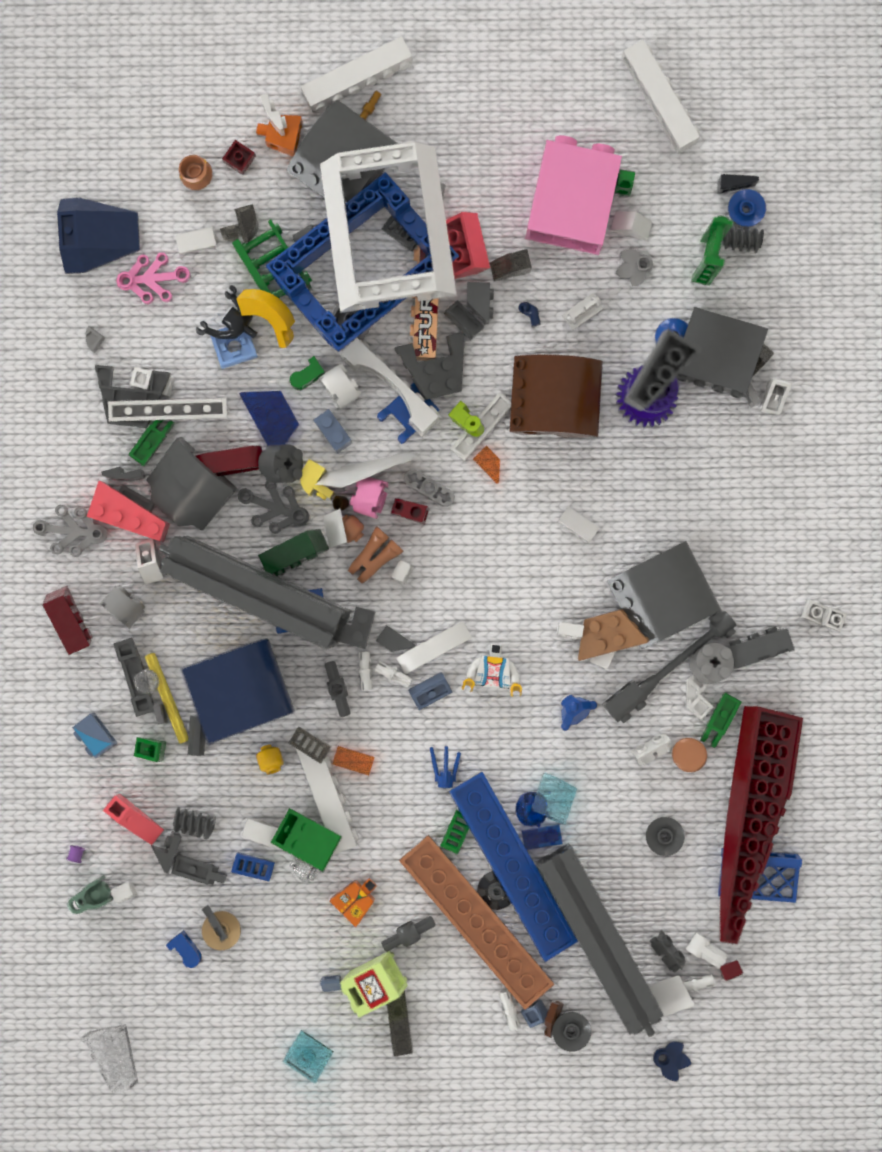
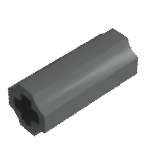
[187,716,205,756]

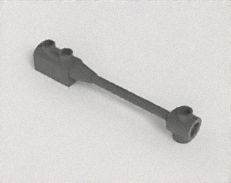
[602,610,737,723]

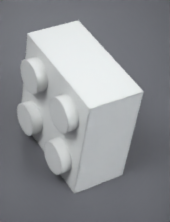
[557,622,584,640]

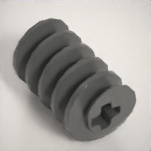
[722,226,764,253]
[173,807,216,840]

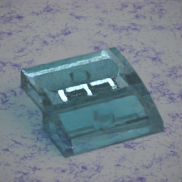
[531,773,577,825]

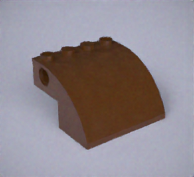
[510,355,603,438]

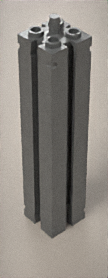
[159,536,352,649]
[535,843,664,1037]

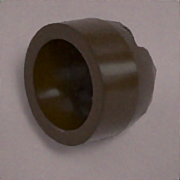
[333,496,349,511]

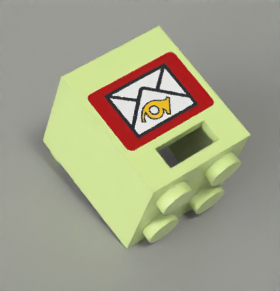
[340,951,408,1018]

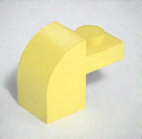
[300,459,335,500]

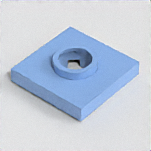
[211,327,258,369]

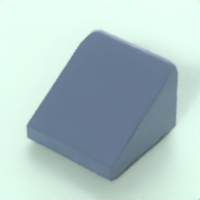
[320,975,341,992]
[520,999,548,1028]

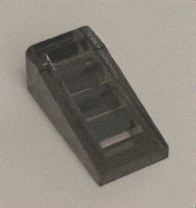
[289,726,332,764]

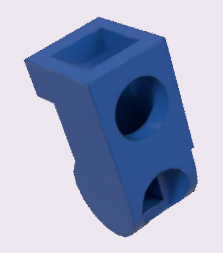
[166,930,202,968]

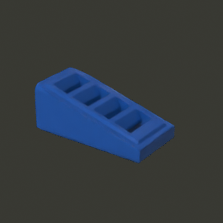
[231,852,275,881]

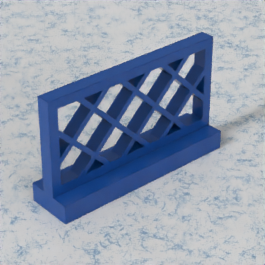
[718,848,802,903]

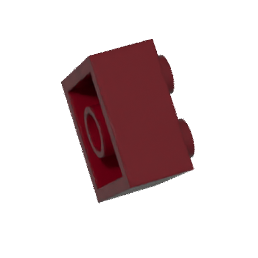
[222,140,256,175]

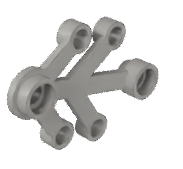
[33,505,107,557]

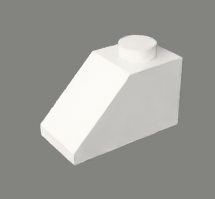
[135,539,164,585]

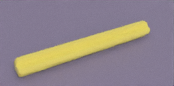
[145,653,189,744]

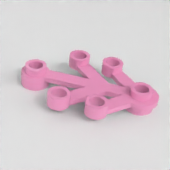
[116,252,190,304]

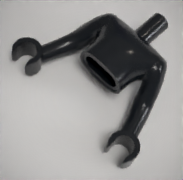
[196,285,258,339]

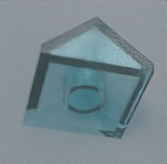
[282,1030,334,1083]

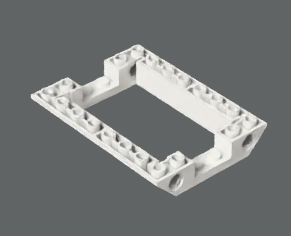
[320,142,457,313]

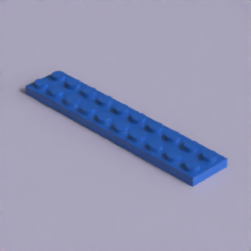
[448,772,578,962]

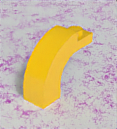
[236,289,295,348]

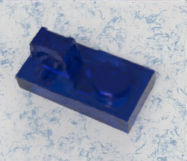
[521,824,563,850]

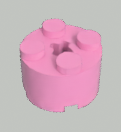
[350,477,388,519]

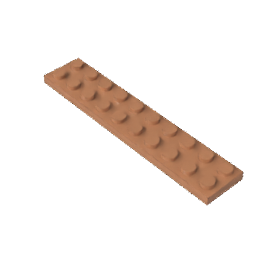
[399,834,555,1010]

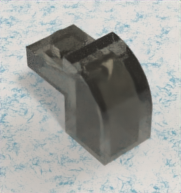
[220,204,259,243]

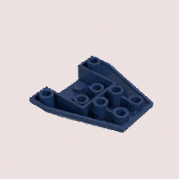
[57,198,140,274]

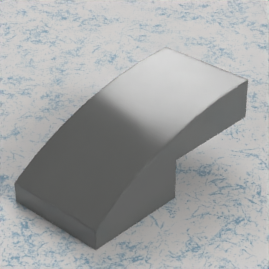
[101,467,146,481]

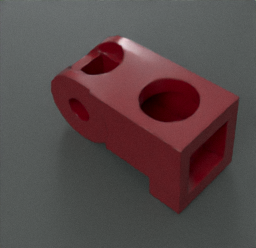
[391,498,430,525]

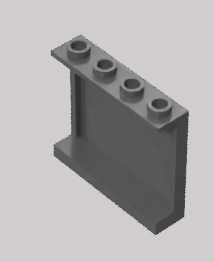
[677,307,768,399]

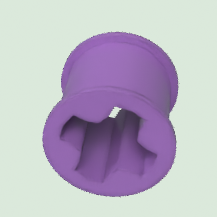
[66,845,85,863]

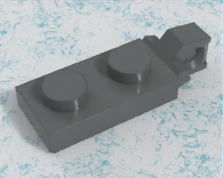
[171,854,227,885]

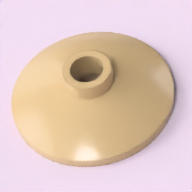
[202,911,241,951]

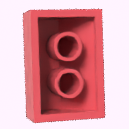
[446,212,490,279]

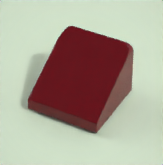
[720,960,743,981]

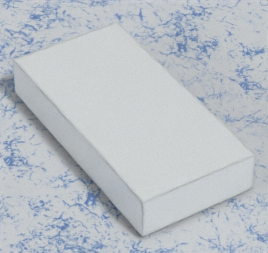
[175,227,217,255]

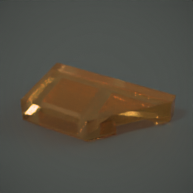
[473,446,500,484]

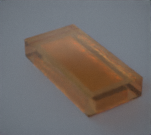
[332,746,375,776]

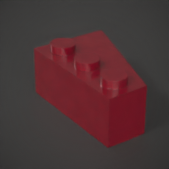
[42,586,93,655]

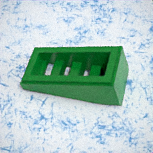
[440,809,469,854]

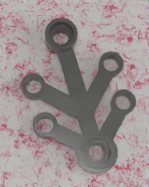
[238,481,309,534]

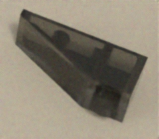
[387,990,413,1057]

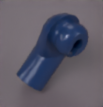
[518,302,541,327]

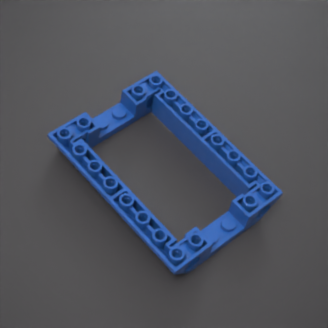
[266,172,459,352]

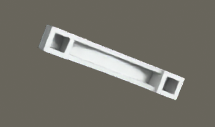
[341,338,439,437]

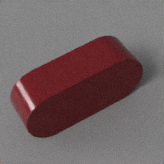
[196,446,263,477]

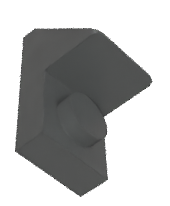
[151,831,182,874]

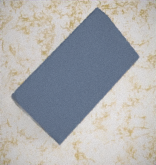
[408,672,453,710]

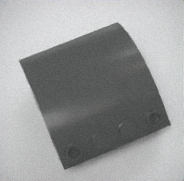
[286,100,398,203]
[607,541,721,650]

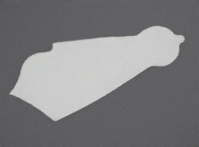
[315,452,418,488]

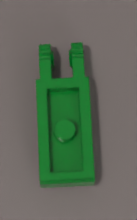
[128,420,175,467]
[700,692,742,748]

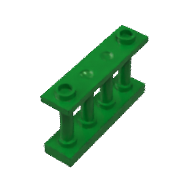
[691,216,734,286]
[232,219,312,298]

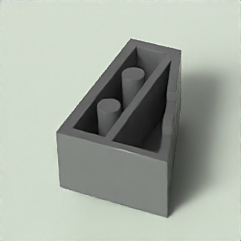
[727,626,795,669]

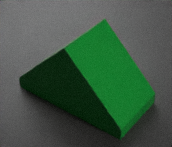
[134,737,166,762]

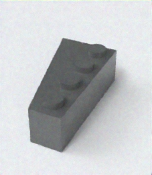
[624,329,703,411]

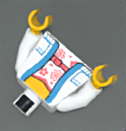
[462,645,522,697]

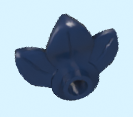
[653,1041,691,1081]

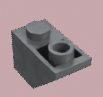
[467,282,494,324]

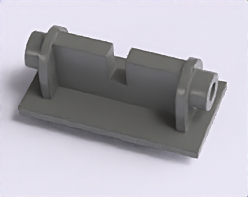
[650,931,686,972]

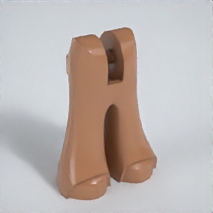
[348,526,404,584]

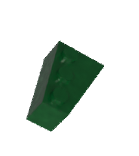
[258,529,330,577]

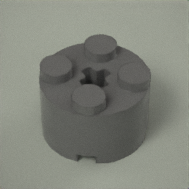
[258,444,303,483]

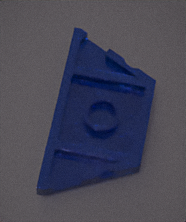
[239,391,299,446]

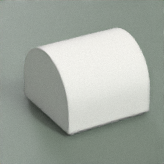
[391,560,414,584]
[111,881,137,904]

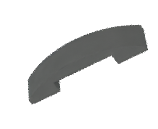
[113,638,154,717]

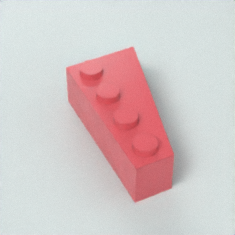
[87,480,170,542]

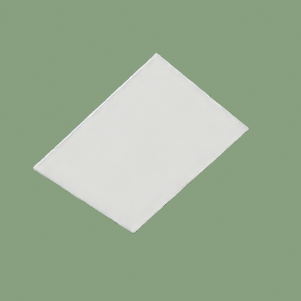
[323,509,347,548]
[648,975,695,1016]

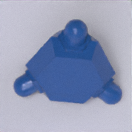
[561,695,597,731]

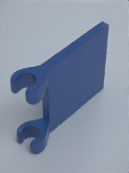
[377,383,440,444]

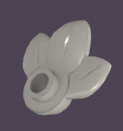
[616,249,653,286]

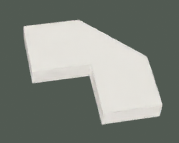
[686,674,714,721]

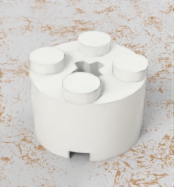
[318,363,362,410]

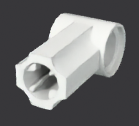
[686,932,728,969]

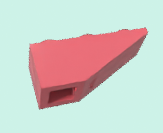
[103,793,164,845]

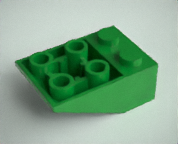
[271,808,342,872]

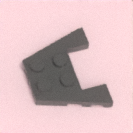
[394,332,465,400]
[95,365,170,428]

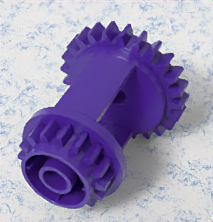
[615,365,679,428]

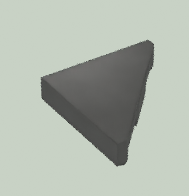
[202,905,228,941]

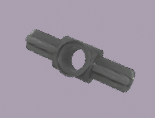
[324,661,351,717]
[381,916,436,952]

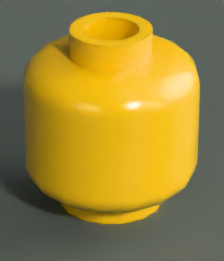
[256,744,284,775]

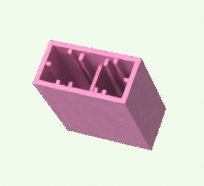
[525,135,622,255]

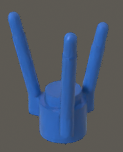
[430,746,461,788]

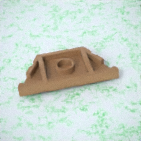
[578,609,650,661]

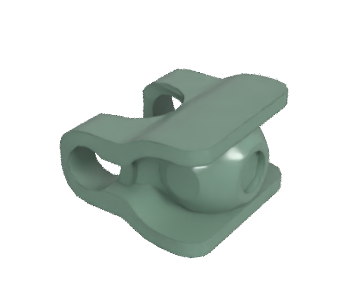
[67,875,113,914]

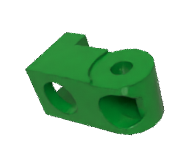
[614,169,635,196]
[290,356,325,390]

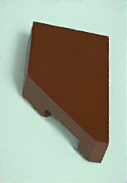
[544,1001,564,1038]

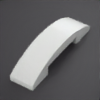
[396,621,472,674]

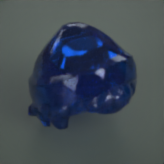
[515,792,548,827]

